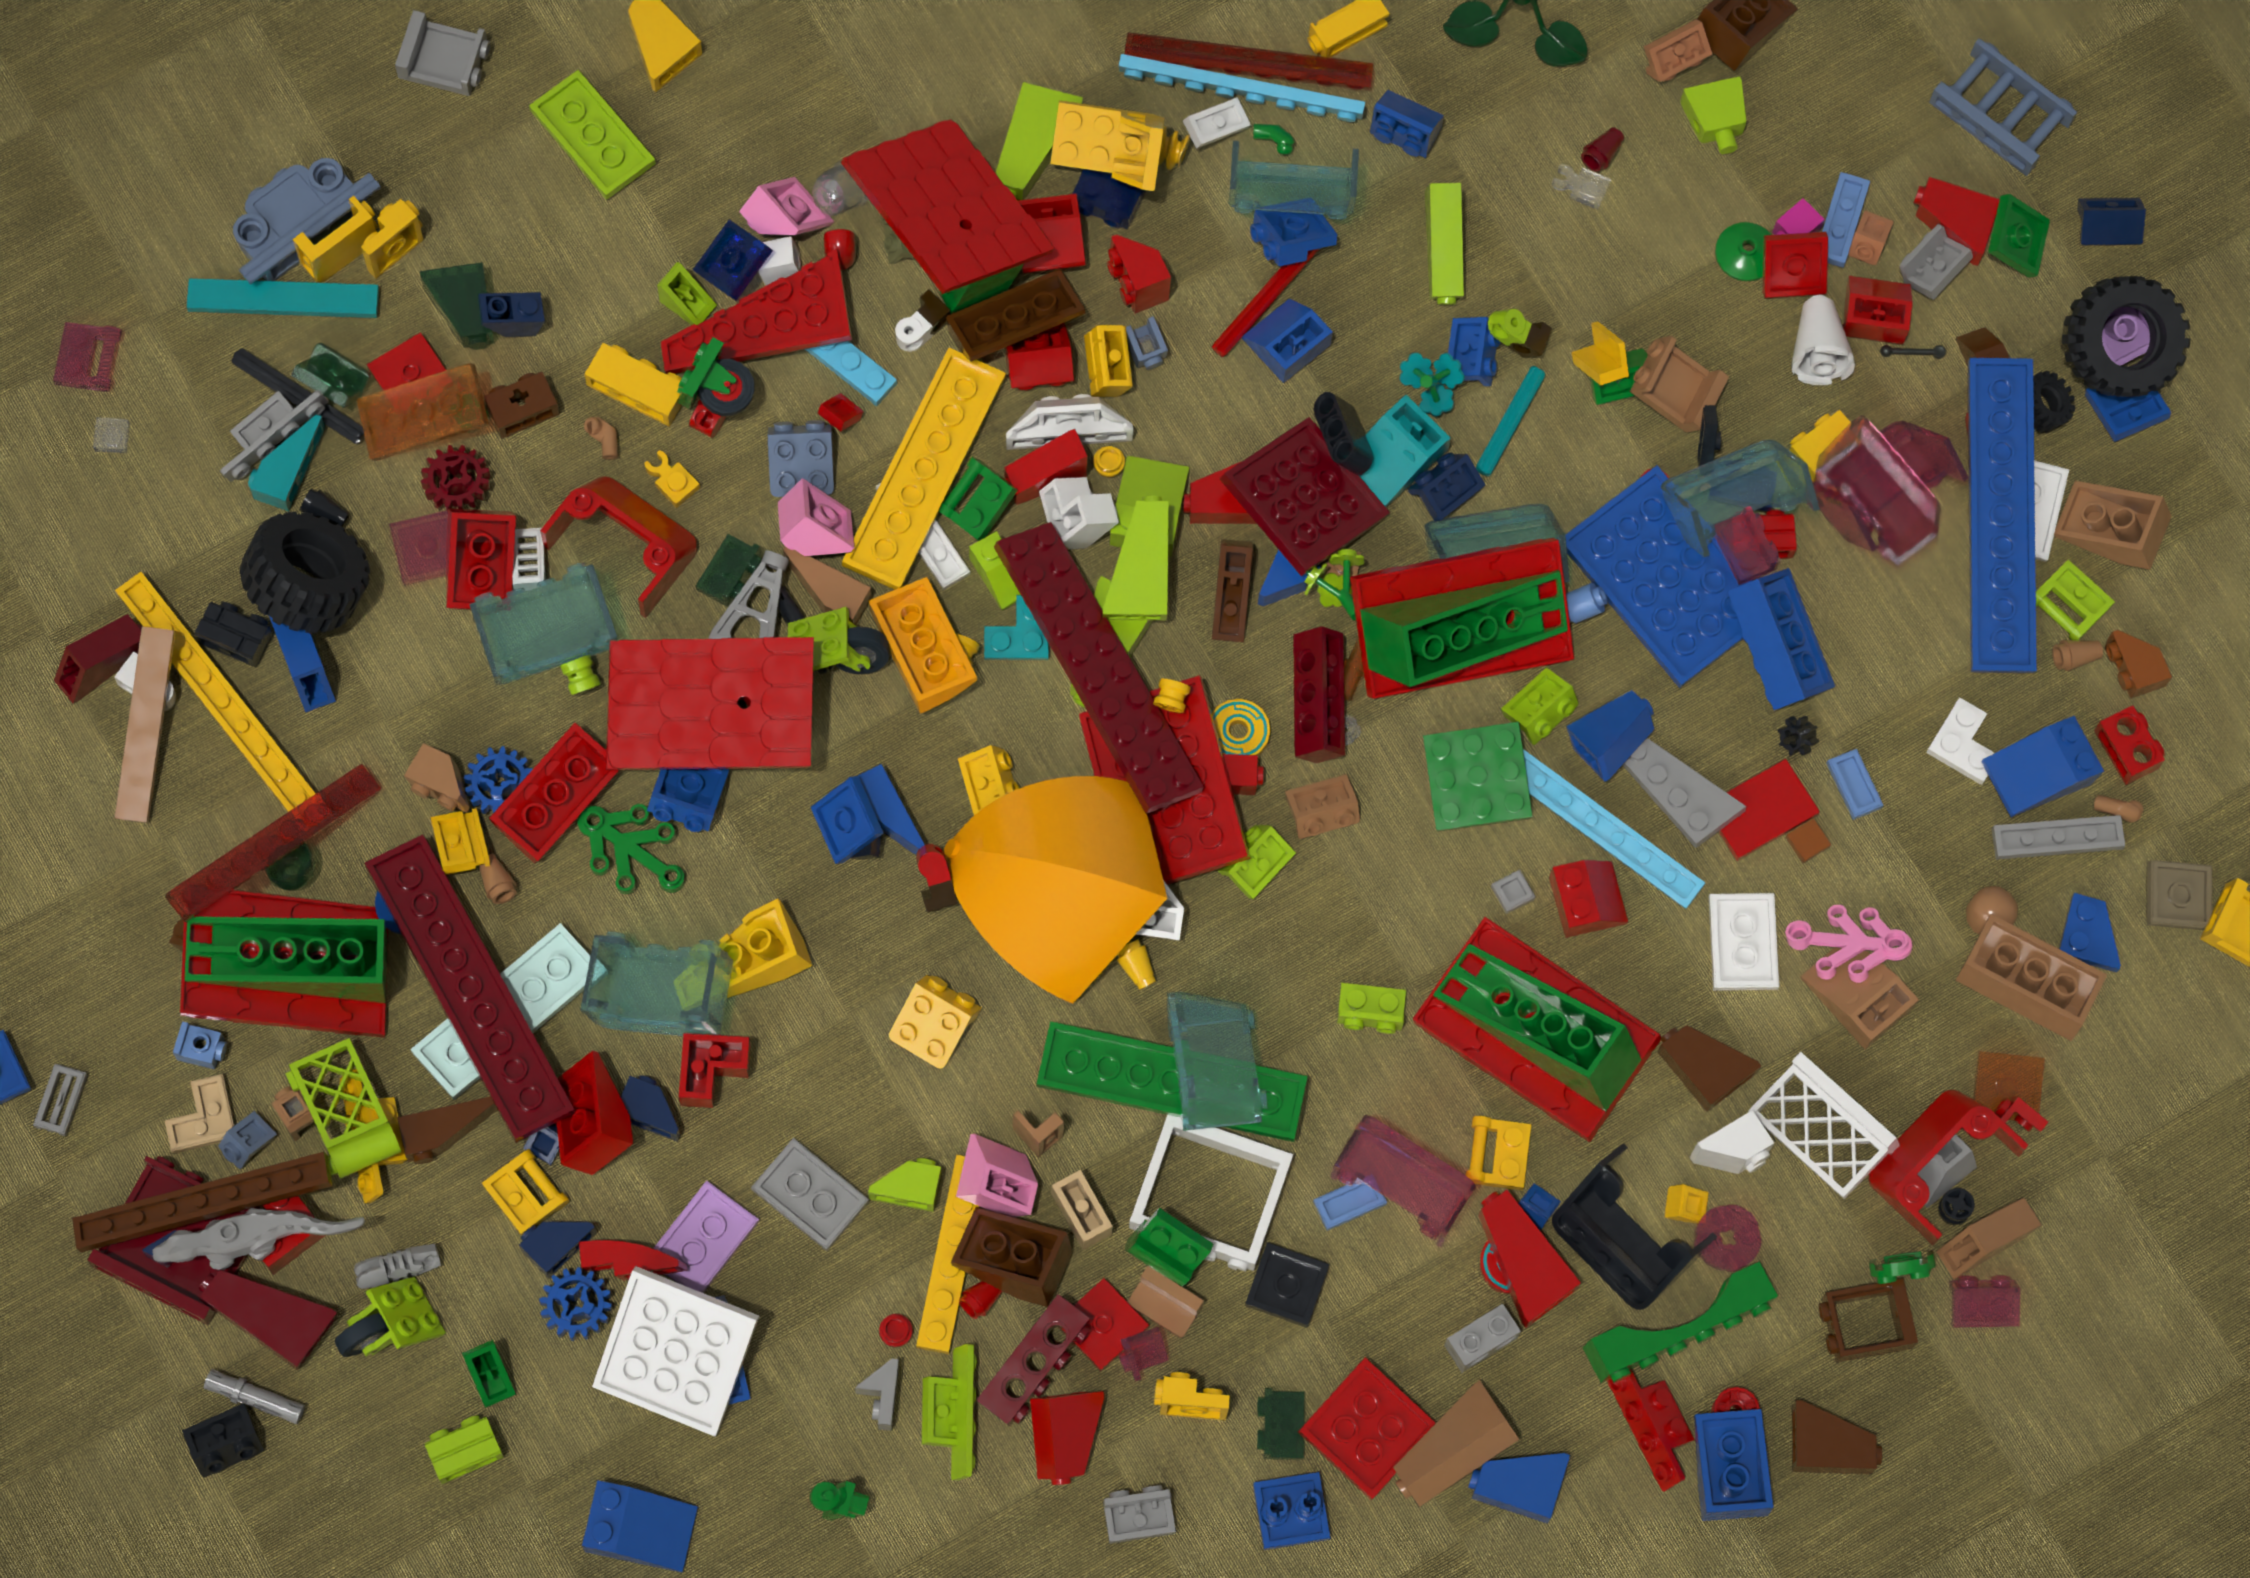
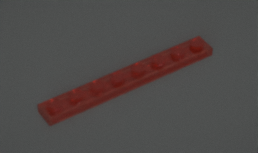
[1124,32,1373,89]
[165,764,382,922]

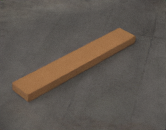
[115,626,176,823]

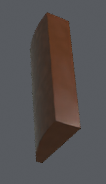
[946,269,1086,362]

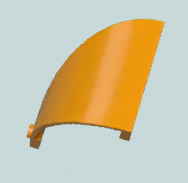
[943,776,1168,1004]

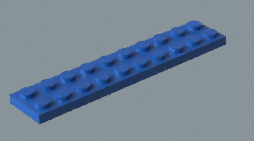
[1968,358,2037,673]

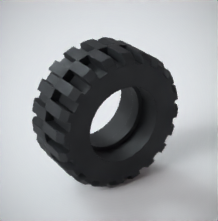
[2062,276,2191,397]
[239,511,370,633]

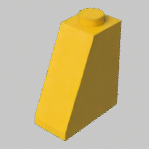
[628,0,702,92]

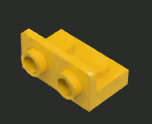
[958,745,1020,815]

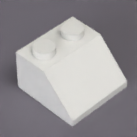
[1690,1110,1774,1174]

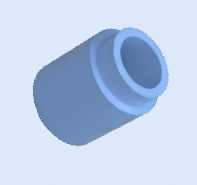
[1566,583,1607,624]

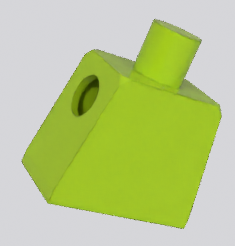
[1680,76,1746,154]

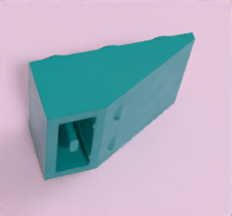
[1359,395,1451,507]

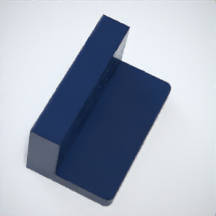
[2077,198,2146,245]

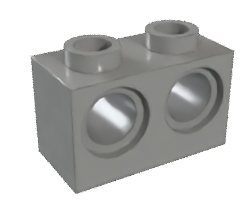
[1444,1304,1521,1373]

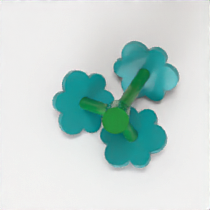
[1399,352,1465,417]

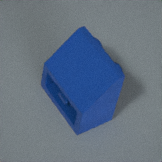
[1370,90,1444,159]
[1242,298,1333,383]

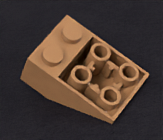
[1800,947,1919,1050]

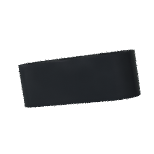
[1313,392,1373,475]

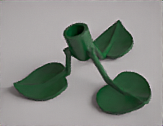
[1443,0,1588,67]

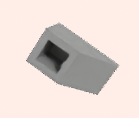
[1917,1134,1977,1208]

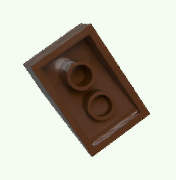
[1697,0,1798,71]
[951,1207,1072,1307]

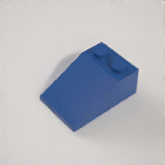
[1981,716,2104,817]
[1694,1409,1773,1521]
[582,1480,698,1573]

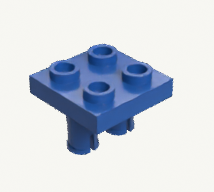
[1253,1472,1330,1550]

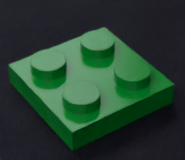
[1988,194,2050,278]

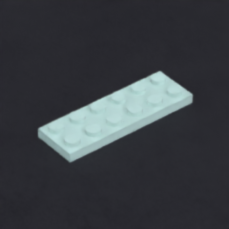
[411,923,604,1100]

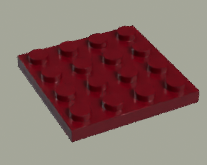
[1220,417,1390,576]

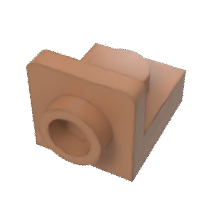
[1848,210,1894,265]

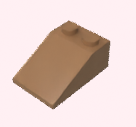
[2054,481,2172,570]

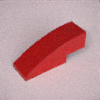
[579,1240,688,1281]

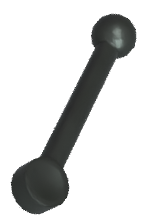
[1880,345,1946,359]

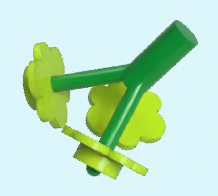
[1304,549,1364,620]

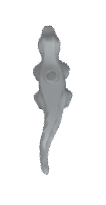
[152,1208,365,1271]

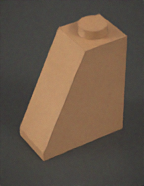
[1936,1197,2041,1279]

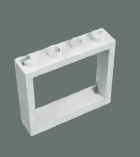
[1129,1115,1293,1272]

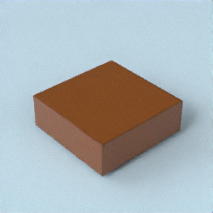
[1785,818,1831,864]

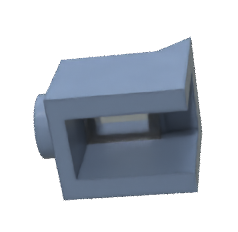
[1126,316,1168,370]

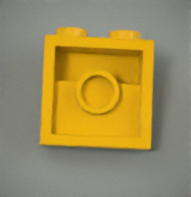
[361,199,424,279]
[1154,1372,1230,1420]

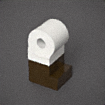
[895,289,951,352]

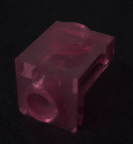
[1118,1327,1169,1382]

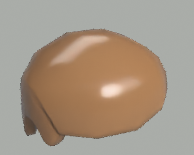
[1966,885,2018,934]

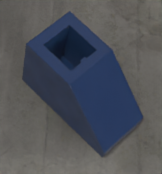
[478,292,545,337]

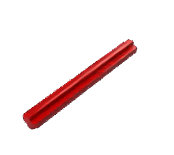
[1212,249,1319,357]

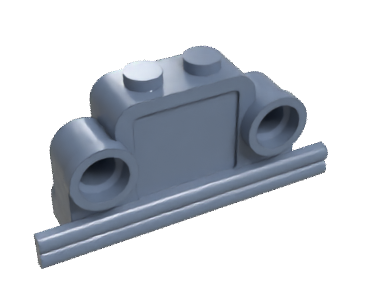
[233,158,381,285]

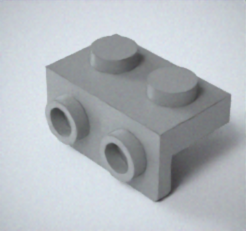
[1900,224,1973,300]
[1103,1485,1176,1544]

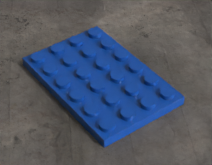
[1559,465,1753,688]

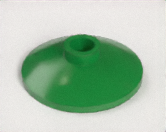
[1715,222,1771,281]

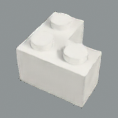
[1039,477,1119,549]

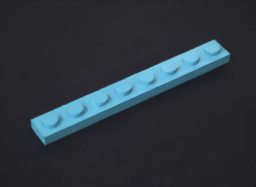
[1119,54,1365,122]
[1523,749,1705,909]

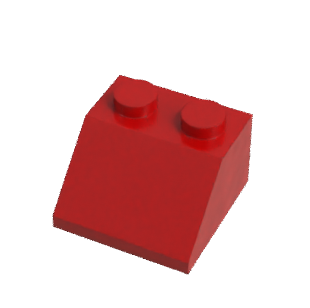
[1005,322,1074,390]
[1549,860,1628,938]

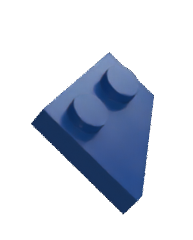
[2085,388,2171,442]
[2059,893,2121,973]

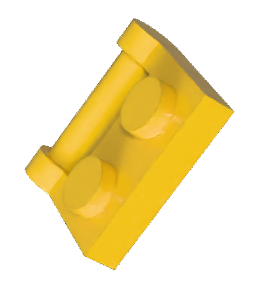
[1465,1116,1531,1191]
[482,1149,570,1236]

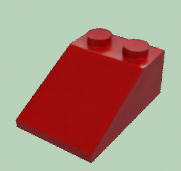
[446,508,516,611]
[556,1050,633,1175]

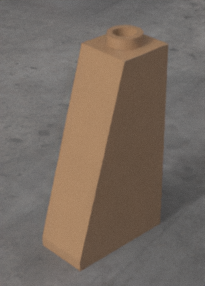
[1393,1380,1519,1507]

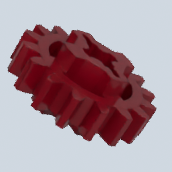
[421,445,491,513]

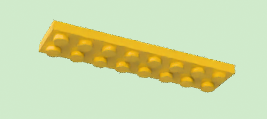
[841,348,1006,590]

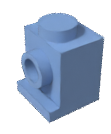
[173,1021,227,1070]

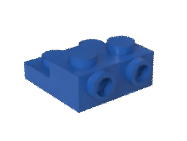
[1250,200,1338,266]
[647,769,729,832]

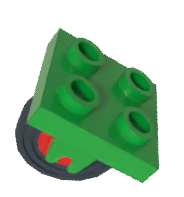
[677,337,755,416]

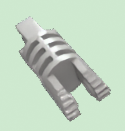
[354,1244,441,1289]

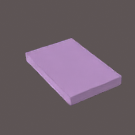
[653,1181,759,1293]

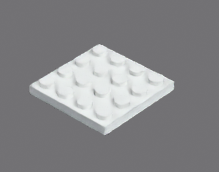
[592,1266,759,1436]

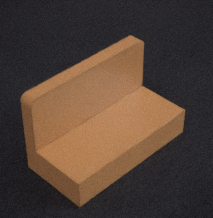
[1013,1111,1064,1158]
[1127,1266,1204,1338]

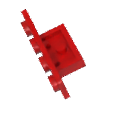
[1607,1369,1694,1492]

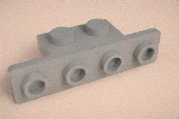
[220,390,329,482]

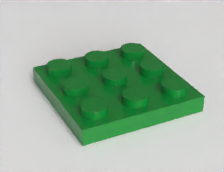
[1423,722,1533,832]

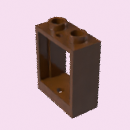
[1818,1278,1918,1363]

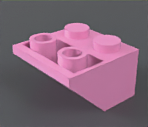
[956,1134,1038,1217]

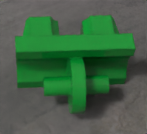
[810,1481,869,1521]

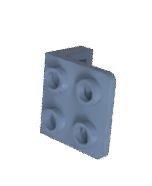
[767,420,834,497]

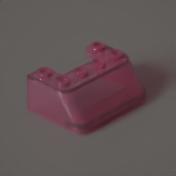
[1815,415,1941,566]

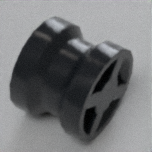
[1938,1188,1975,1226]

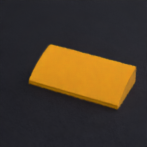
[868,577,977,714]

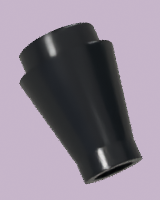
[299,488,350,527]

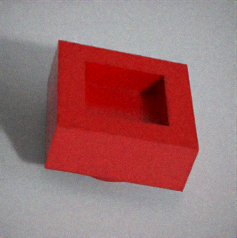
[818,393,864,432]

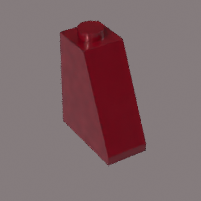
[54,614,142,704]

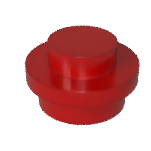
[879,1314,912,1347]

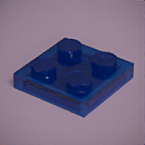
[693,219,773,301]

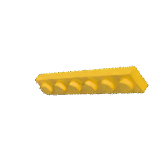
[916,1154,980,1354]

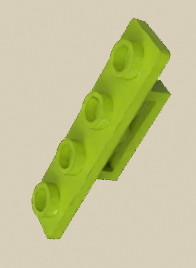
[922,1344,977,1481]

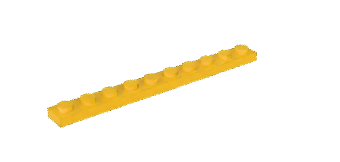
[115,572,333,836]

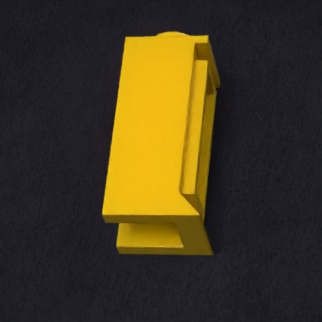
[1307,0,1390,61]

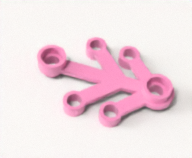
[1785,905,1912,983]

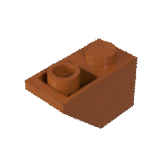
[2105,630,2172,699]

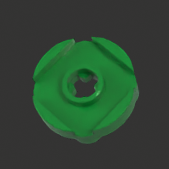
[1868,1251,1936,1284]

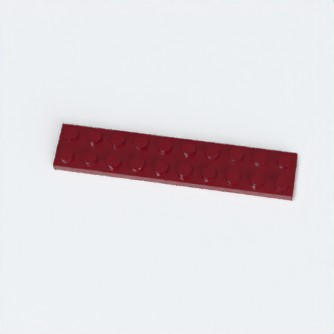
[994,522,1204,814]
[364,834,574,1143]

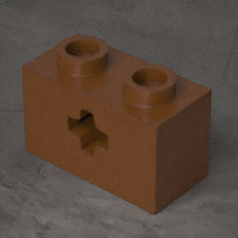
[484,372,560,440]

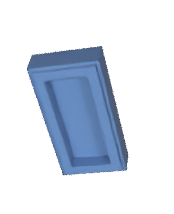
[1826,749,1884,820]
[1313,1173,1387,1231]

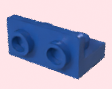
[1448,317,1500,387]

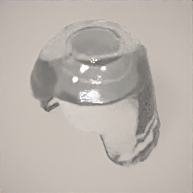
[812,161,868,216]

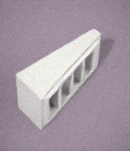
[512,528,546,592]

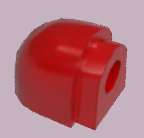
[823,229,856,270]

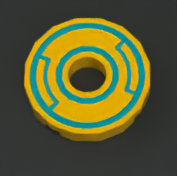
[1212,699,1271,756]

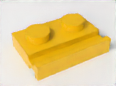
[430,808,490,875]

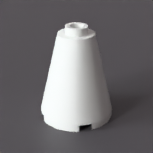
[1791,295,1855,385]

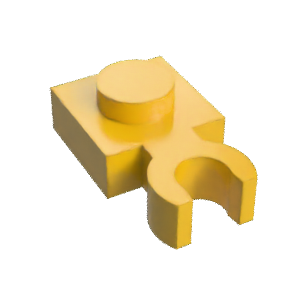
[644,450,700,508]

